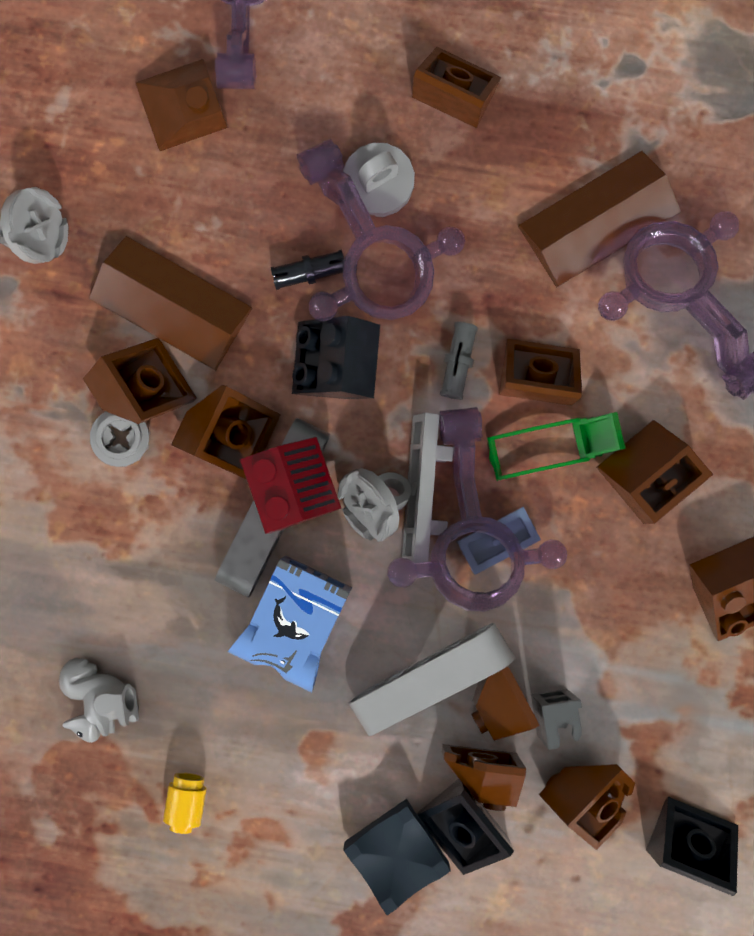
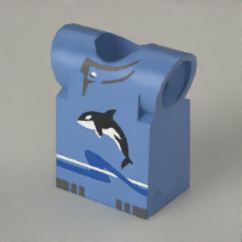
[228,556,352,693]

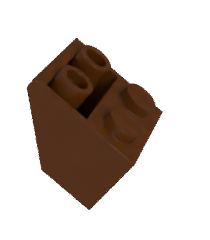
[596,420,713,524]
[689,537,754,641]

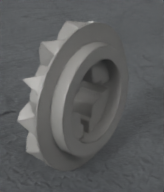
[90,411,150,467]

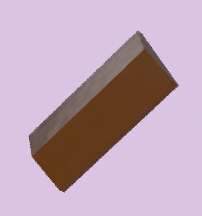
[518,151,681,288]
[89,236,253,371]

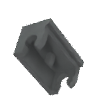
[531,689,582,750]

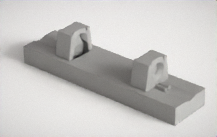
[401,413,453,565]

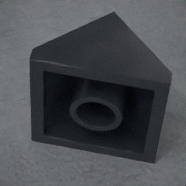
[417,779,514,875]
[646,797,739,896]

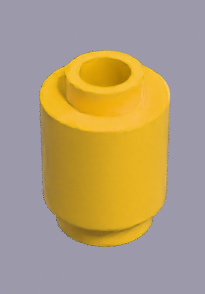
[163,773,207,834]

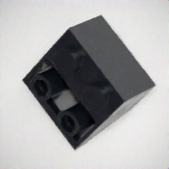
[292,316,380,399]

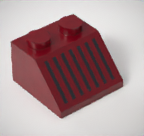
[240,437,342,534]

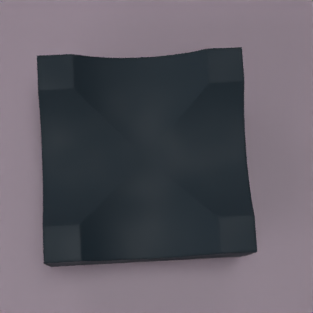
[343,799,451,915]

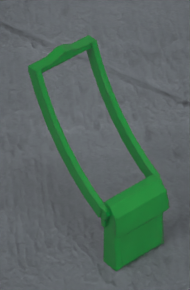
[487,412,626,481]

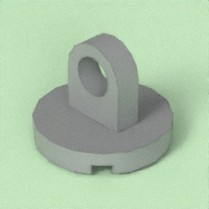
[343,143,415,217]
[0,187,69,264]
[338,468,412,542]

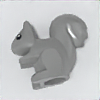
[59,658,139,743]

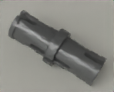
[440,322,478,400]

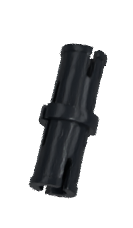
[271,249,347,290]

